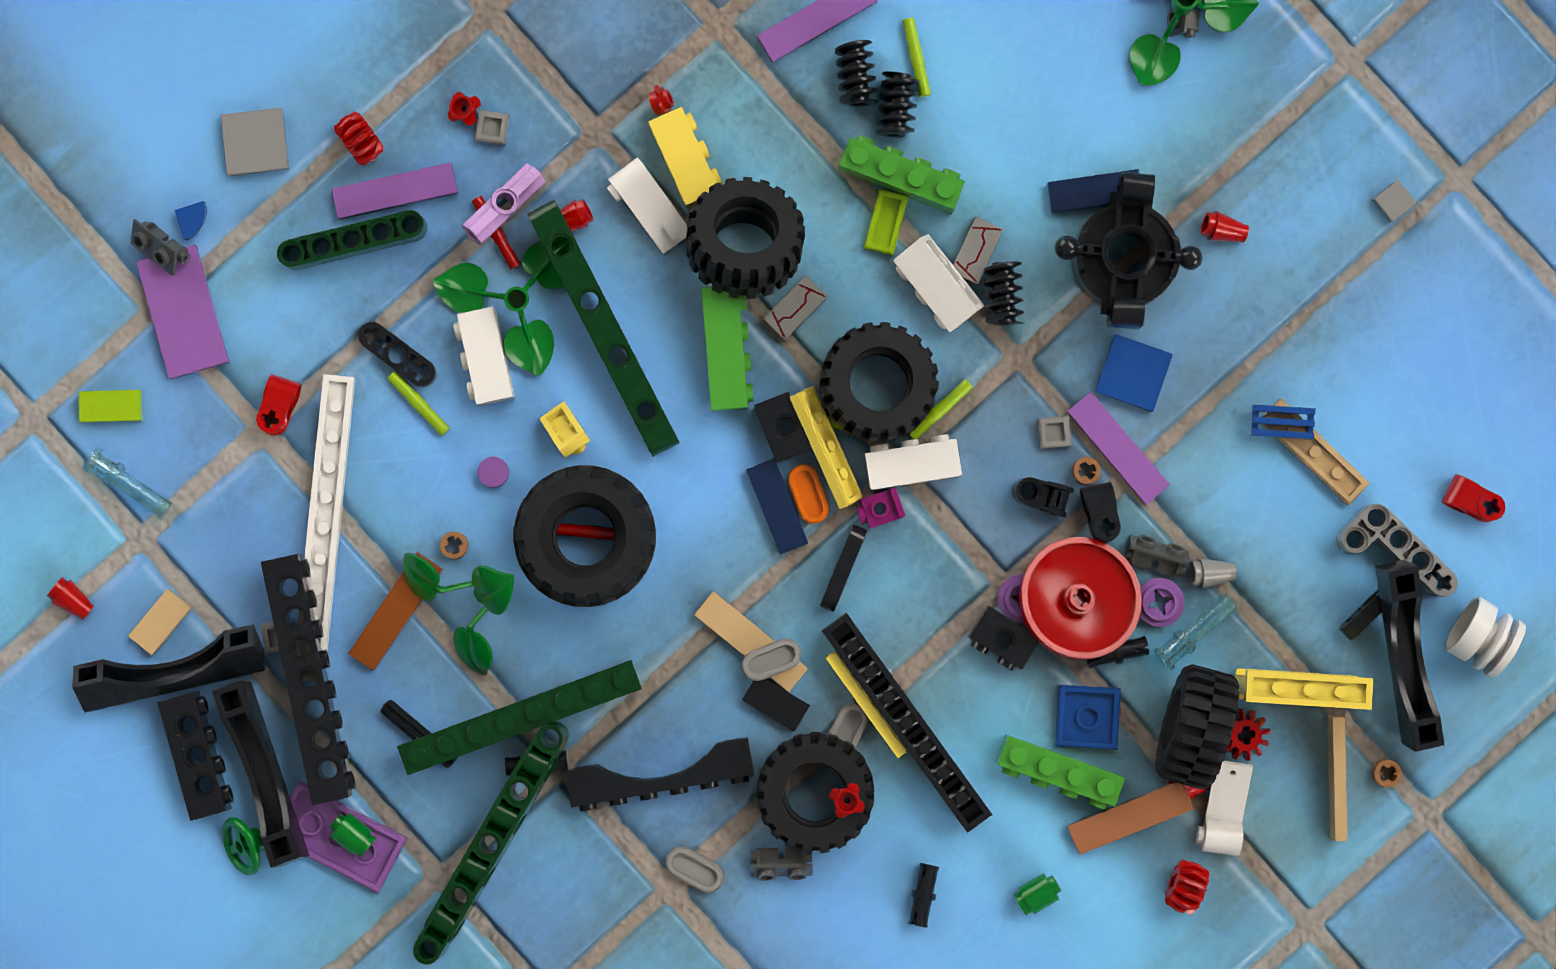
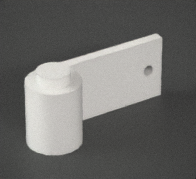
[607,158,687,254]
[1196,761,1253,856]

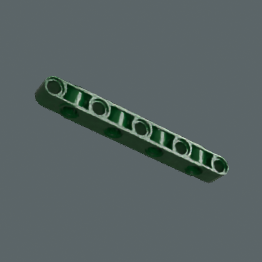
[527,200,680,457]
[413,722,569,965]

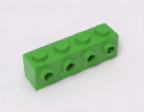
[839,135,965,214]
[701,287,754,412]
[995,734,1125,810]

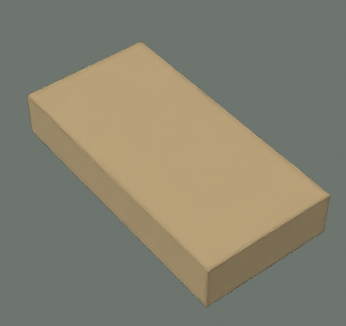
[128,589,193,656]

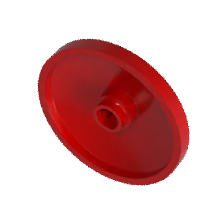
[1019,537,1142,660]

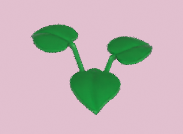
[1129,0,1259,86]
[433,238,570,376]
[403,553,514,675]

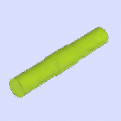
[902,17,931,98]
[387,371,450,436]
[907,379,973,440]

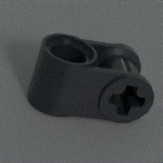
[1012,477,1074,518]
[1080,482,1121,543]

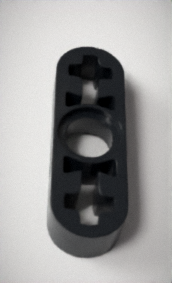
[358,322,437,387]
[820,524,867,612]
[1339,589,1382,640]

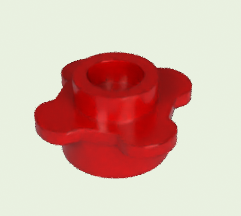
[648,85,674,116]
[448,92,481,126]
[830,783,865,818]

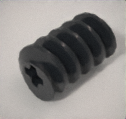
[835,40,878,107]
[876,71,920,138]
[983,261,1024,326]

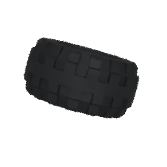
[513,465,656,607]

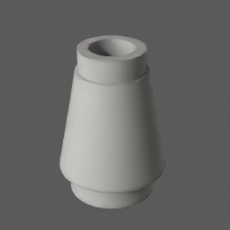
[1188,558,1236,589]

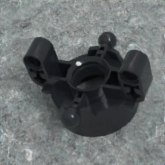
[1055,172,1203,330]

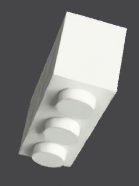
[893,234,985,332]
[454,306,515,406]
[864,434,962,491]

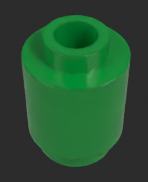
[329,812,376,857]
[1014,873,1062,916]

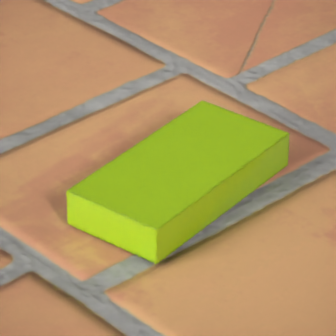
[864,189,909,256]
[79,390,143,423]

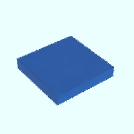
[1095,334,1173,412]
[1055,685,1121,750]

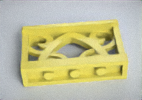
[1235,668,1373,710]

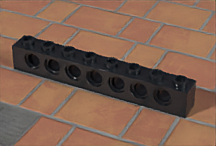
[261,554,356,805]
[821,613,993,833]

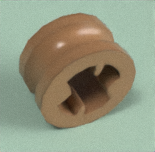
[1072,457,1101,485]
[440,531,469,559]
[1371,759,1402,788]

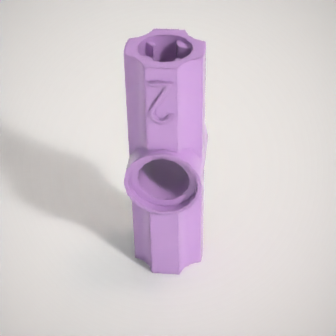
[462,163,546,245]

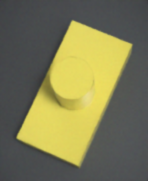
[539,401,590,458]

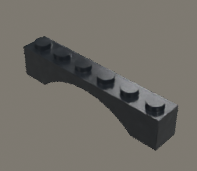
[1375,560,1445,752]
[72,624,265,713]
[212,681,310,868]
[565,737,754,812]

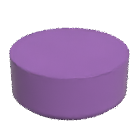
[478,457,509,488]

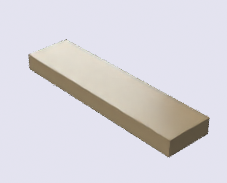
[1262,398,1370,505]
[694,591,808,692]
[1327,716,1348,841]

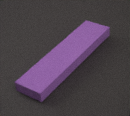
[757,0,878,63]
[332,162,458,220]
[1067,392,1170,505]

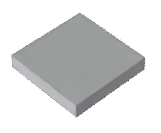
[221,108,290,176]

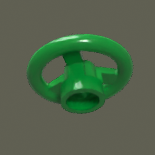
[222,817,264,876]

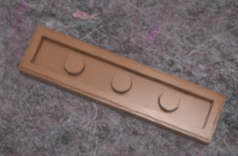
[1067,782,1194,855]

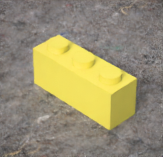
[648,107,723,209]

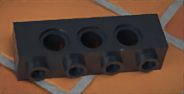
[157,691,234,821]

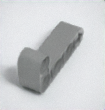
[1336,504,1458,597]

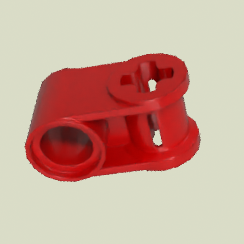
[256,374,302,436]
[1441,474,1506,522]

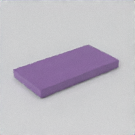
[136,245,230,379]
[290,781,408,893]

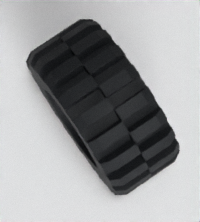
[685,177,805,299]
[819,322,939,443]
[1155,664,1240,789]
[756,732,874,854]

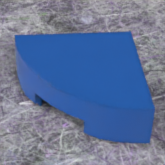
[174,201,207,240]

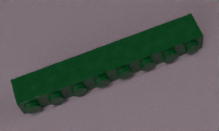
[397,660,642,776]

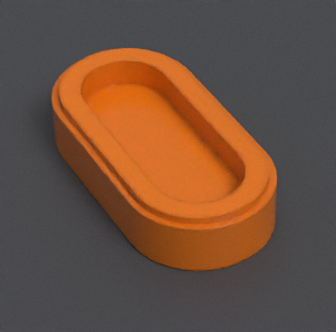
[788,464,829,524]

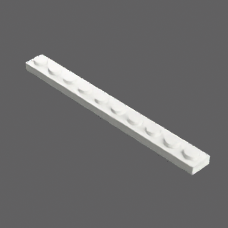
[296,374,356,682]

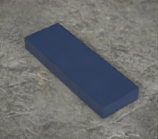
[1047,169,1139,213]
[746,458,808,555]

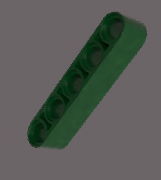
[277,210,427,270]

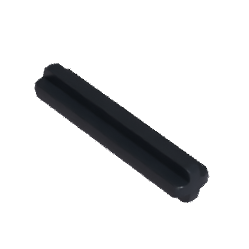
[380,700,458,768]

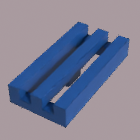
[1251,405,1316,440]

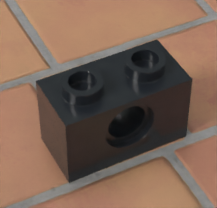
[754,392,811,463]
[967,605,1038,671]

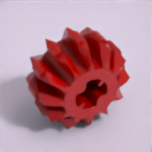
[334,111,383,166]
[1226,708,1271,761]
[1165,860,1209,915]

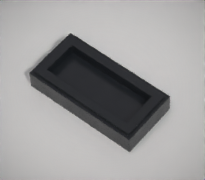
[742,679,810,731]

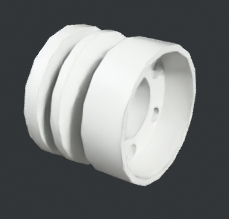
[1445,596,1526,678]

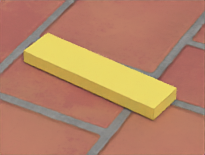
[790,386,863,509]
[825,651,907,758]

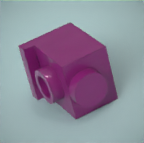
[856,487,905,529]

